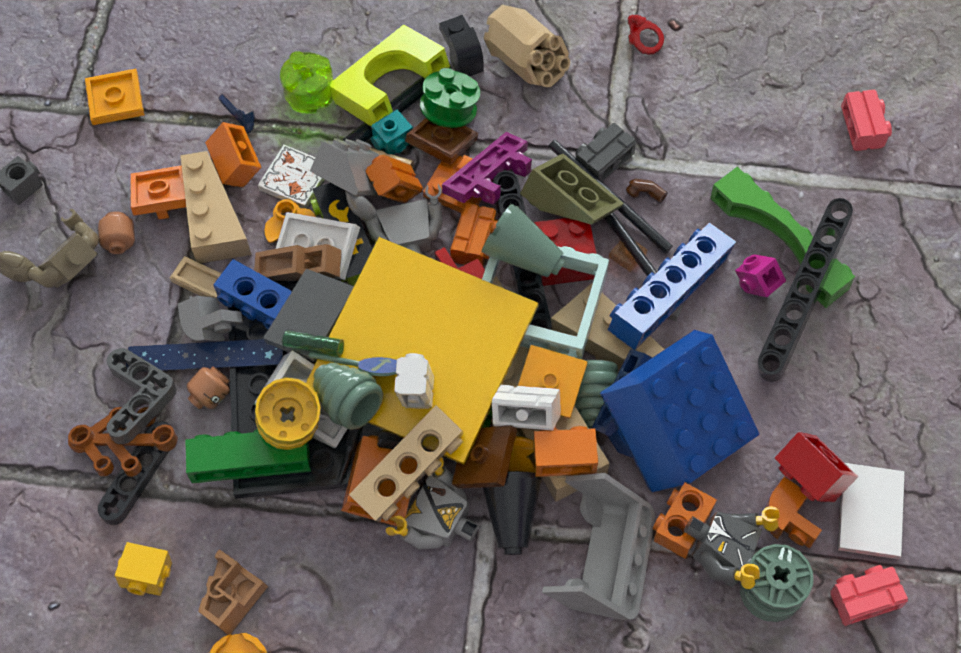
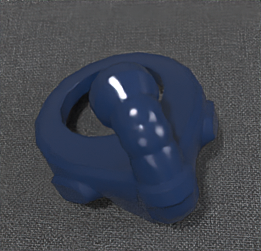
[218,94,255,134]

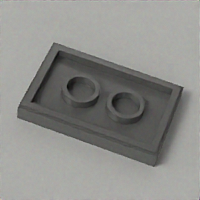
[263,269,354,362]

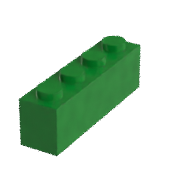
[185,429,311,483]

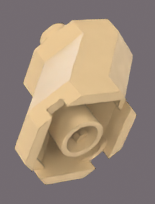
[484,5,570,87]

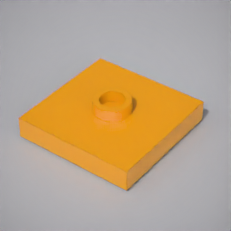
[85,69,145,125]
[518,345,588,419]

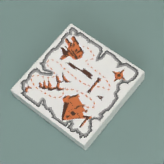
[258,145,325,209]

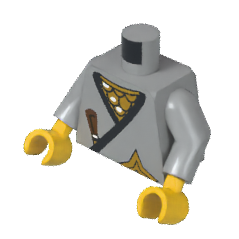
[386,457,479,550]

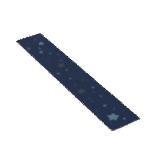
[126,339,283,372]

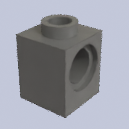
[0,156,43,205]

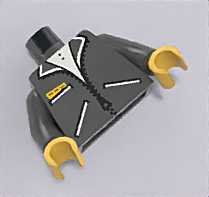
[684,506,780,589]

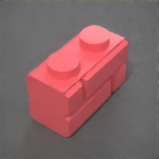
[841,89,892,151]
[830,565,908,626]

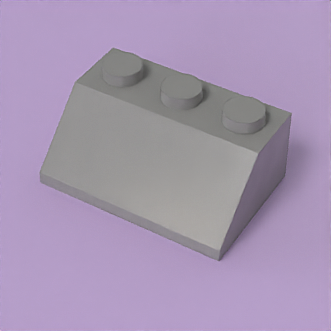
[310,138,379,196]

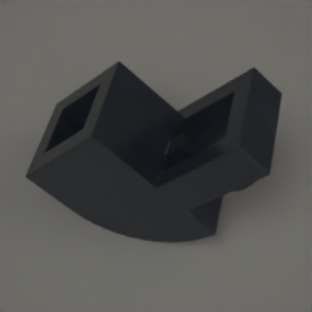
[439,15,484,77]

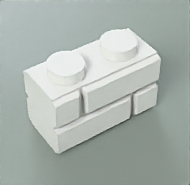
[395,353,434,409]
[492,385,561,431]

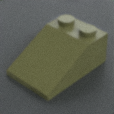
[520,154,624,225]

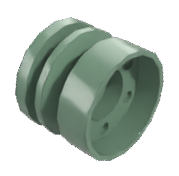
[740,544,813,622]

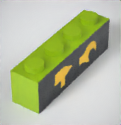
[310,182,372,286]

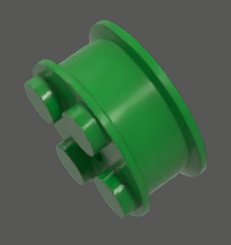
[420,68,480,128]

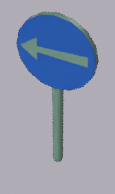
[309,352,397,376]

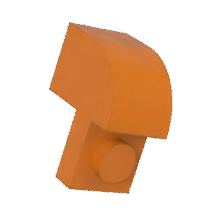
[765,476,822,549]

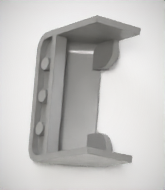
[542,473,655,620]

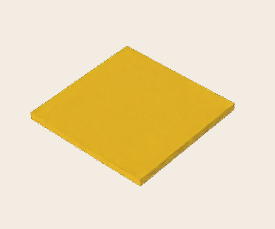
[306,237,538,465]

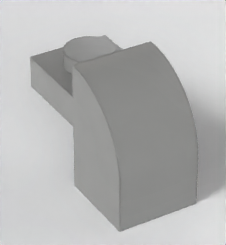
[178,296,243,342]

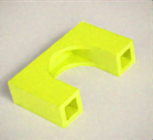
[328,25,450,126]

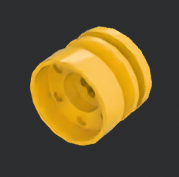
[255,378,321,450]

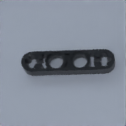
[98,421,169,525]

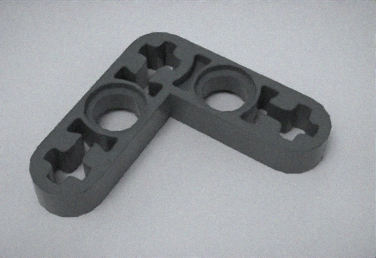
[106,348,177,444]

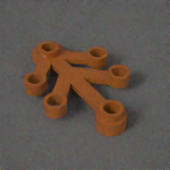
[68,407,178,477]

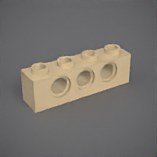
[349,406,463,522]

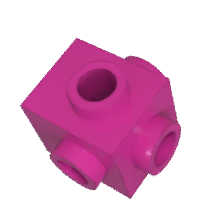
[735,254,786,297]

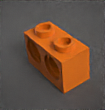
[652,482,717,559]

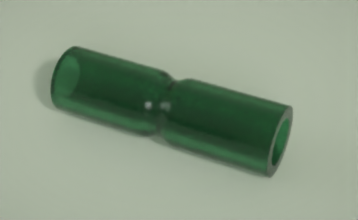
[282,330,344,357]

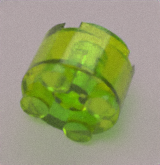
[280,51,334,114]

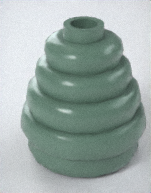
[575,360,618,428]
[313,362,383,430]

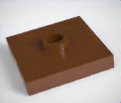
[405,118,479,165]
[451,426,517,489]

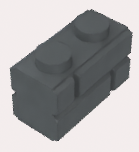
[575,123,636,182]

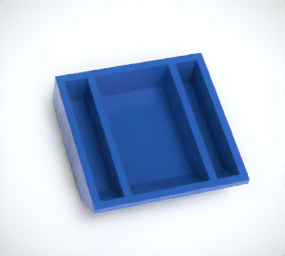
[600,330,760,492]

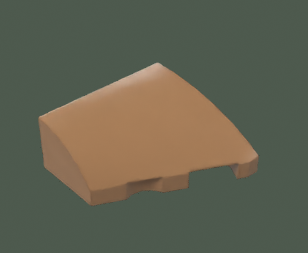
[198,549,268,635]

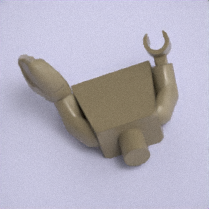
[0,209,99,288]

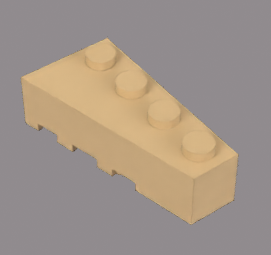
[180,151,251,264]
[551,283,665,372]

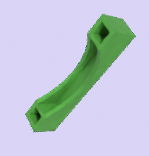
[710,167,855,308]

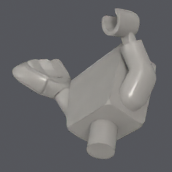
[346,184,443,254]

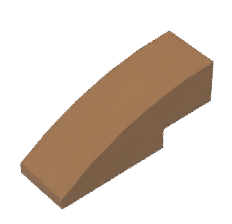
[254,244,341,281]

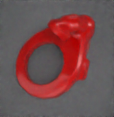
[627,14,664,55]

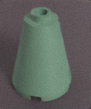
[481,204,565,277]

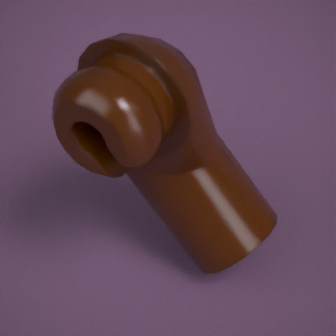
[626,178,668,203]

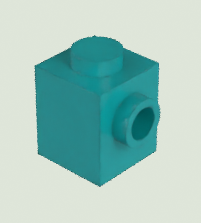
[371,109,413,155]

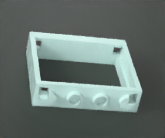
[482,246,609,359]

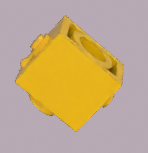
[114,542,172,596]

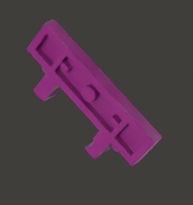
[442,132,532,204]

